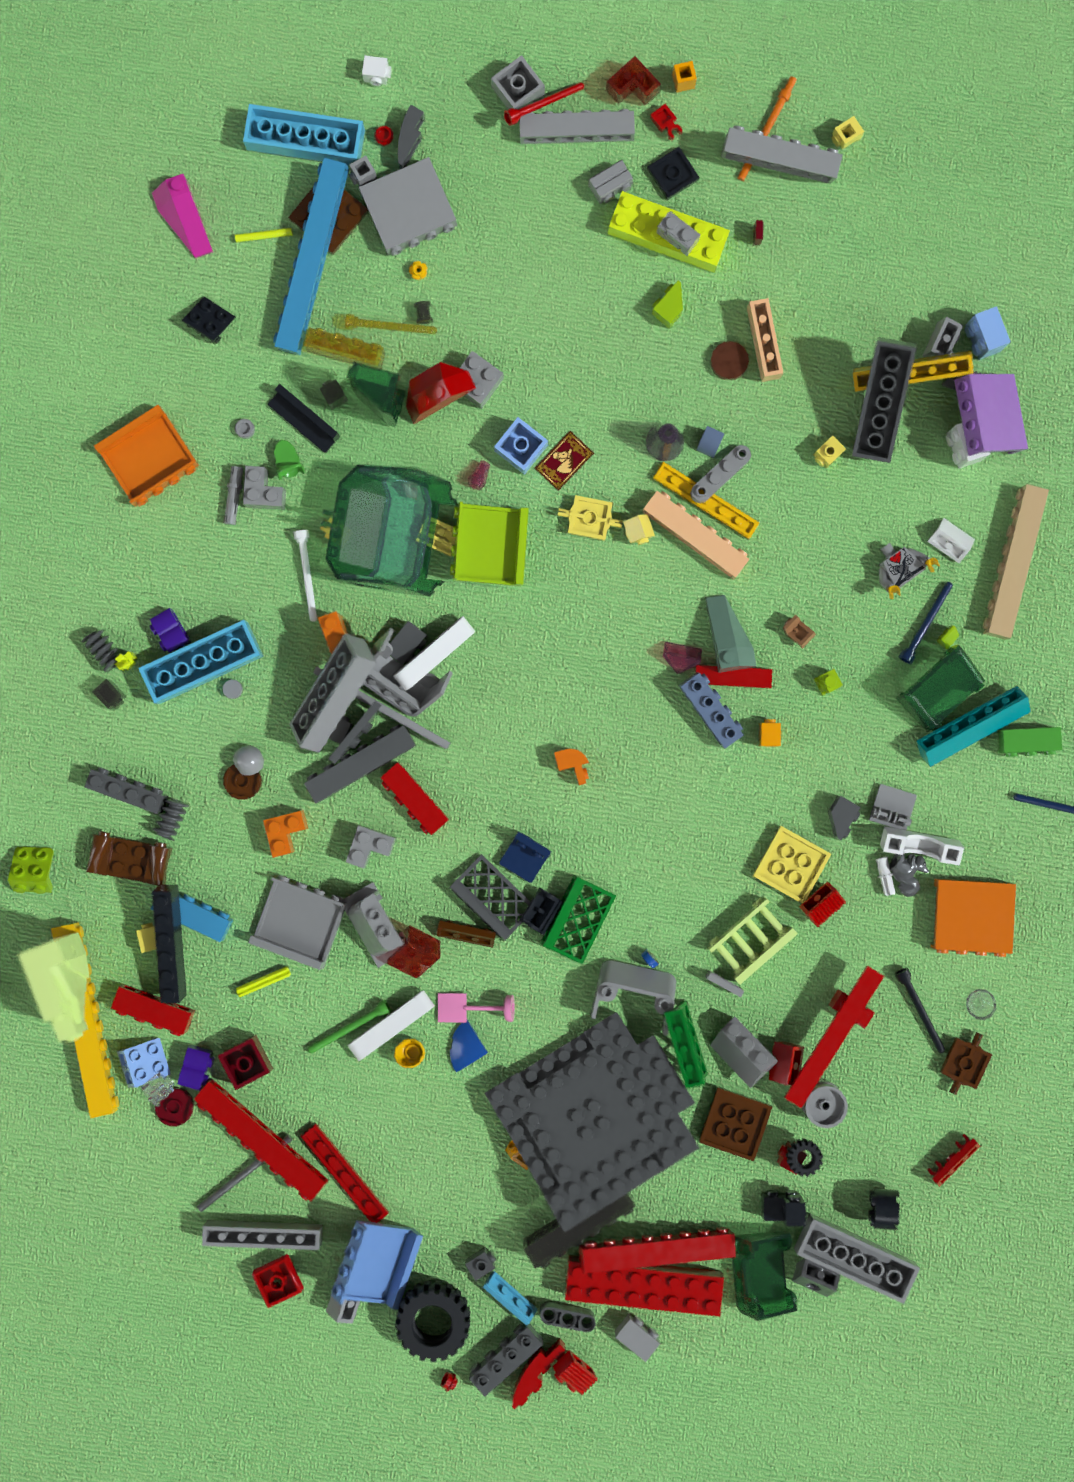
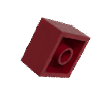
[218,1035,274,1091]

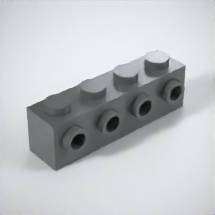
[84,767,168,814]
[469,1323,543,1397]

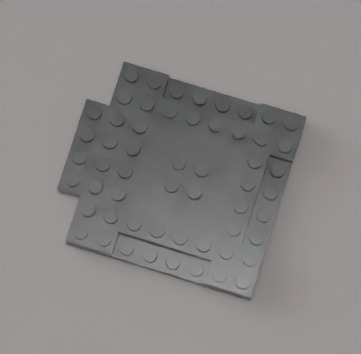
[485,1012,699,1232]

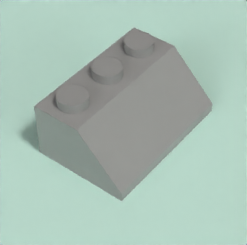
[710,1017,778,1088]

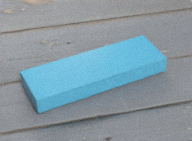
[483,1271,537,1326]

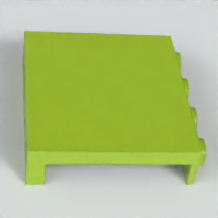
[450,501,529,587]

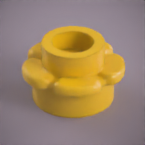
[409,261,428,280]

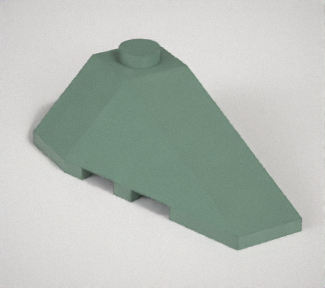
[706,595,756,673]

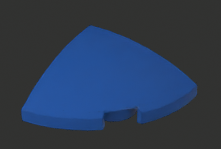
[450,1020,488,1072]

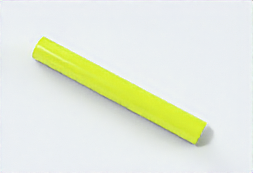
[235,228,293,242]

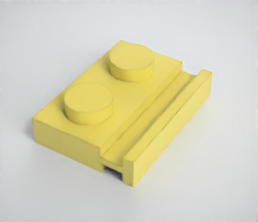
[416,516,455,557]

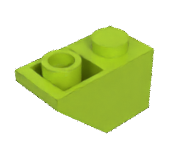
[652,280,683,329]

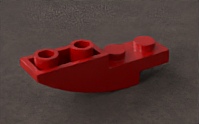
[512,1338,565,1410]

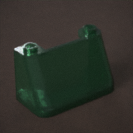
[347,362,406,427]
[895,644,985,732]
[732,1231,797,1321]

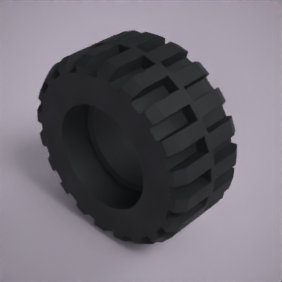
[395,1280,471,1362]

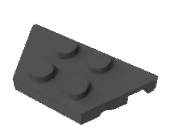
[329,700,382,764]

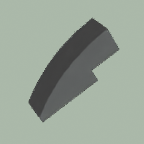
[398,105,425,169]

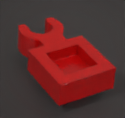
[650,103,682,141]

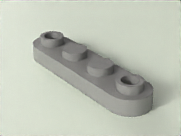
[691,445,751,503]

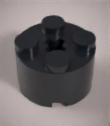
[868,1188,900,1230]

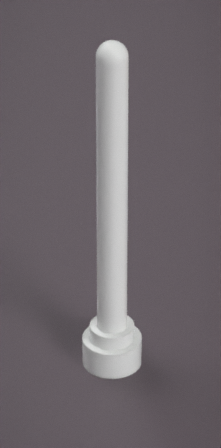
[293,530,317,622]

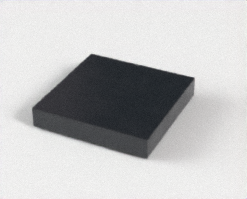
[647,147,700,200]

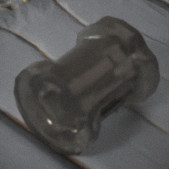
[414,301,433,325]

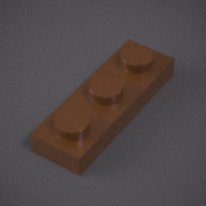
[437,921,496,948]

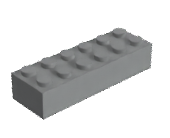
[721,126,843,184]
[290,634,376,753]
[794,1213,920,1304]

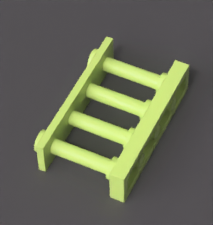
[708,898,798,985]

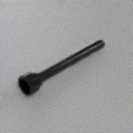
[894,968,945,1053]

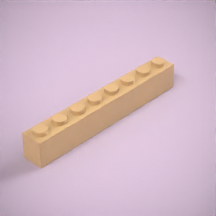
[983,484,1049,640]

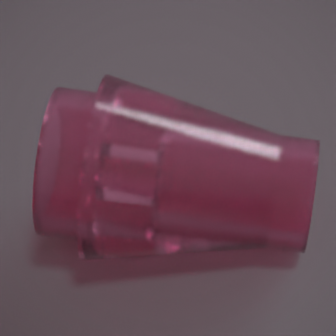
[468,460,490,490]

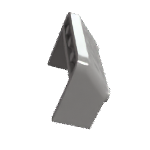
[364,629,453,717]
[591,960,676,1036]

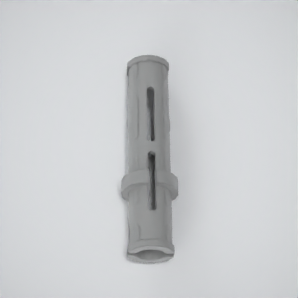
[223,466,244,525]

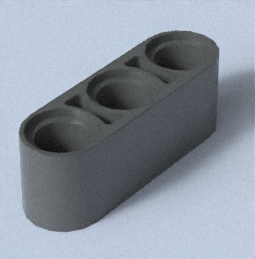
[540,1301,596,1332]

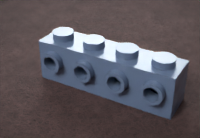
[678,672,744,749]

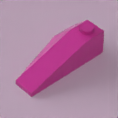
[152,174,213,258]

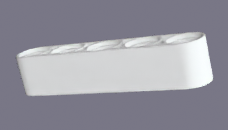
[393,616,475,691]
[347,990,435,1061]

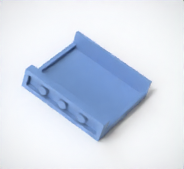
[331,1221,423,1310]

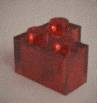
[606,56,661,106]

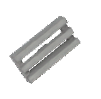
[705,971,744,997]

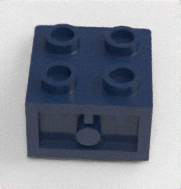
[499,831,552,883]

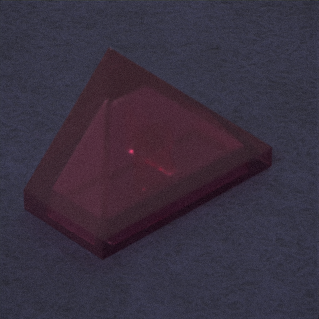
[663,641,702,674]

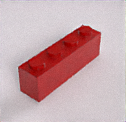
[380,762,450,835]
[111,984,195,1036]

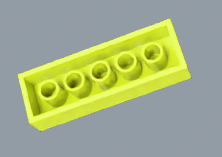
[608,191,730,273]

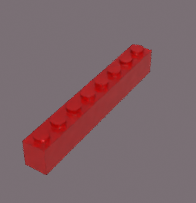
[194,1079,329,1202]
[579,1227,736,1274]

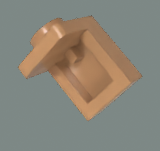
[783,615,816,649]

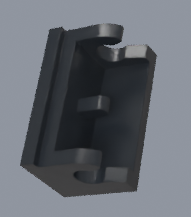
[520,887,564,935]

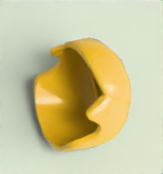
[394,1039,425,1068]

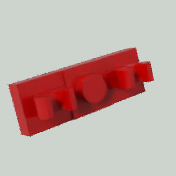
[928,1134,981,1187]

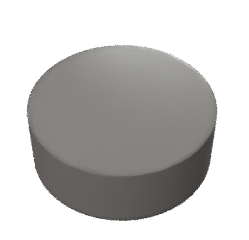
[235,419,255,439]
[223,680,243,699]

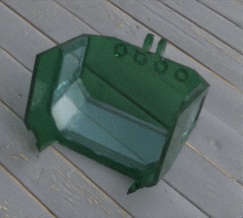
[320,464,458,597]

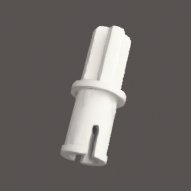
[875,857,895,896]

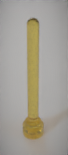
[345,314,437,334]

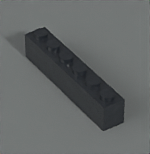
[152,885,187,1003]

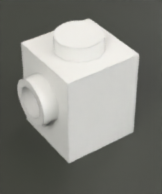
[362,55,391,86]

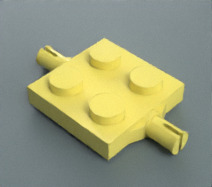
[558,495,623,541]

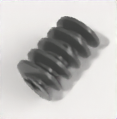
[82,629,118,672]
[152,798,189,841]

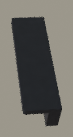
[268,384,340,453]

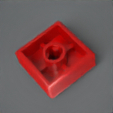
[252,1254,304,1308]

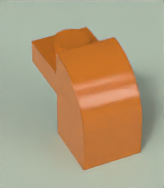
[554,749,589,785]

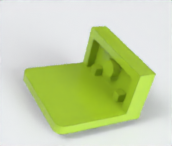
[8,847,54,894]

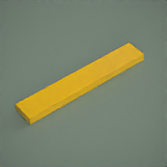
[653,462,759,540]

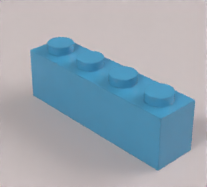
[151,894,233,942]

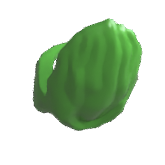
[274,439,305,480]

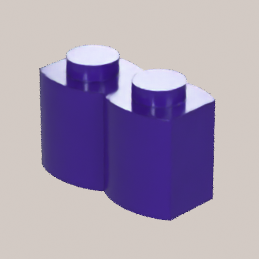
[150,608,191,653]
[178,1045,215,1091]

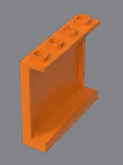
[94,405,199,507]
[931,879,1016,957]

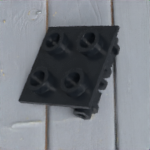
[182,296,236,344]

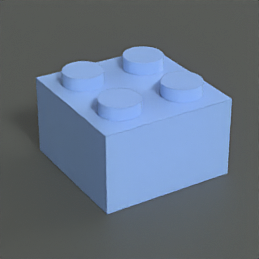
[965,306,1011,360]
[494,417,548,475]

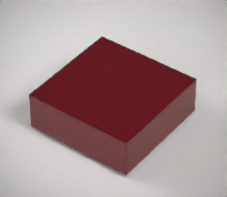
[753,220,764,245]

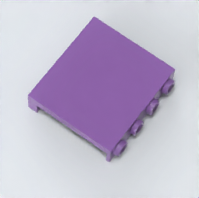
[954,374,1028,456]

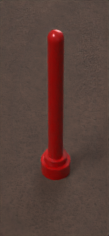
[504,82,584,126]

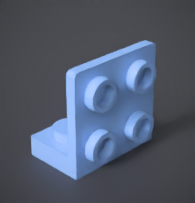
[117,1038,170,1088]

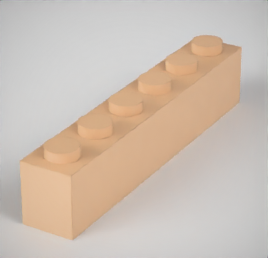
[642,491,750,580]

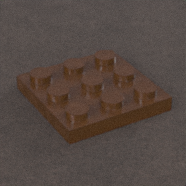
[288,181,369,255]
[699,1086,773,1162]

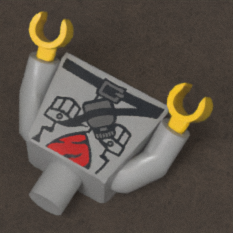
[879,543,940,600]

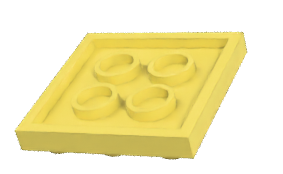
[752,826,831,903]

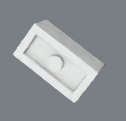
[928,518,975,563]

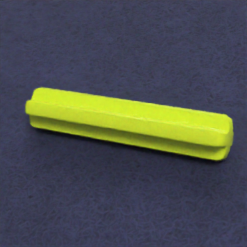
[236,966,291,997]

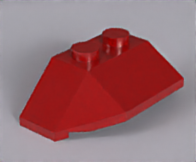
[406,362,476,424]

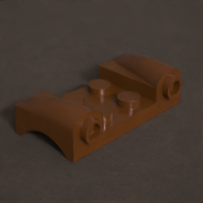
[86,831,173,886]

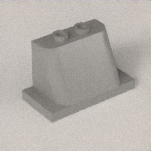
[342,882,412,968]

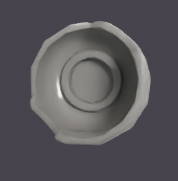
[233,745,264,775]

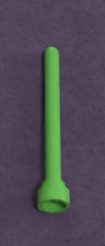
[307,1000,392,1053]

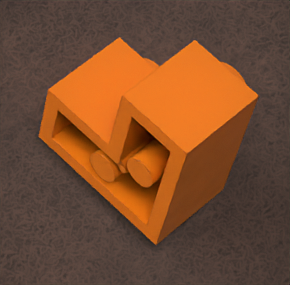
[263,810,308,858]

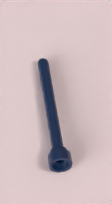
[898,582,953,664]
[1013,793,1074,814]

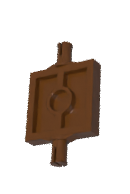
[940,1032,993,1095]

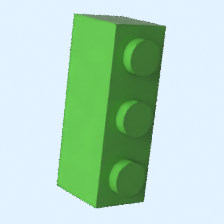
[998,727,1062,757]

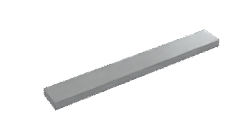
[314,666,451,749]

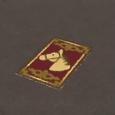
[535,431,594,491]

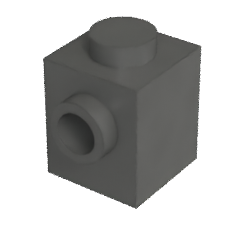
[465,1247,496,1281]

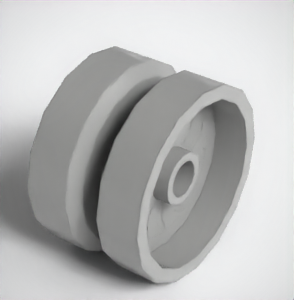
[802,1079,848,1128]

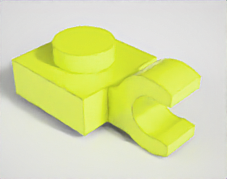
[115,651,138,671]

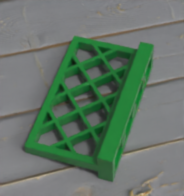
[540,875,616,965]
[664,1000,708,1089]

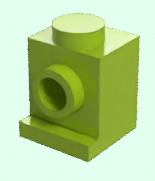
[814,669,843,696]

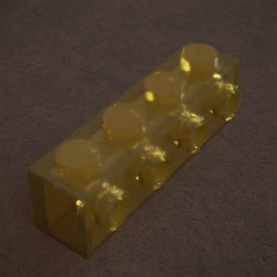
[304,327,386,372]

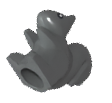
[889,854,929,897]

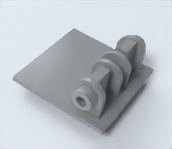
[869,784,917,830]

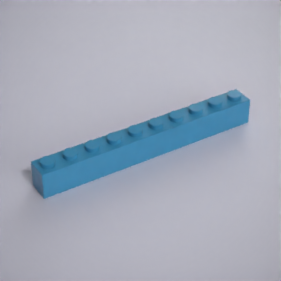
[273,158,349,356]

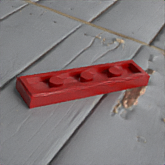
[695,665,773,689]

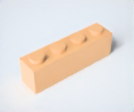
[747,298,783,382]

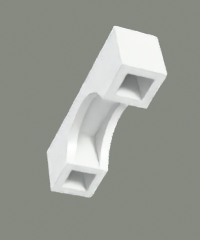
[880,826,964,866]

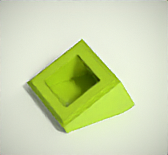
[937,625,959,649]

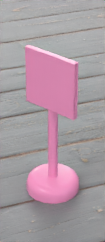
[438,993,515,1023]

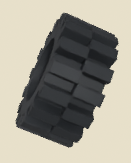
[786,1138,823,1177]

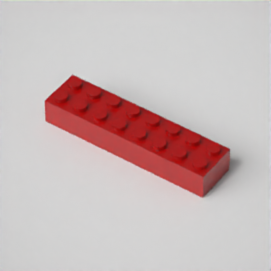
[565,1255,724,1317]

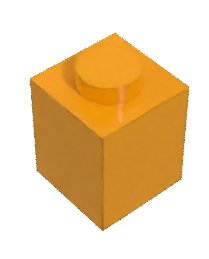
[672,61,697,93]
[759,719,781,747]

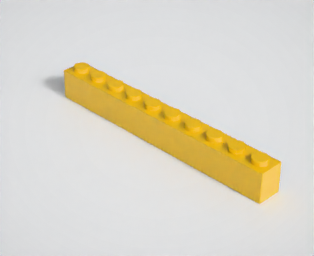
[51,922,119,1118]

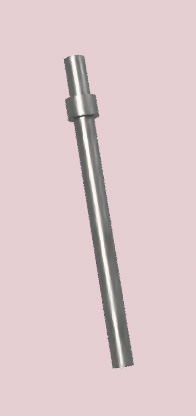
[197,1134,293,1212]

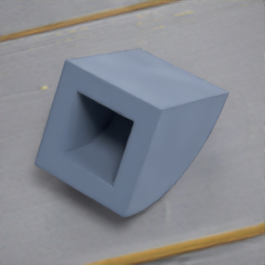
[696,426,724,458]

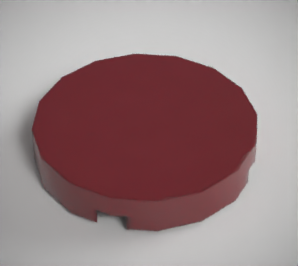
[155,1087,194,1127]

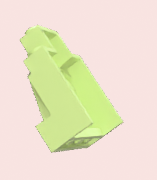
[18,932,90,1043]

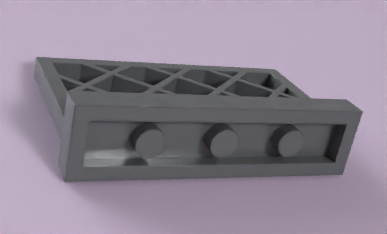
[449,854,530,941]

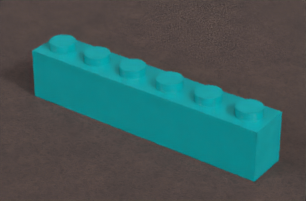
[916,686,1031,767]

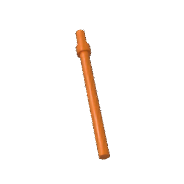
[737,76,797,182]

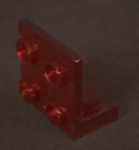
[387,925,440,978]

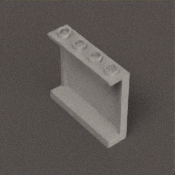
[359,157,457,256]
[248,875,347,970]

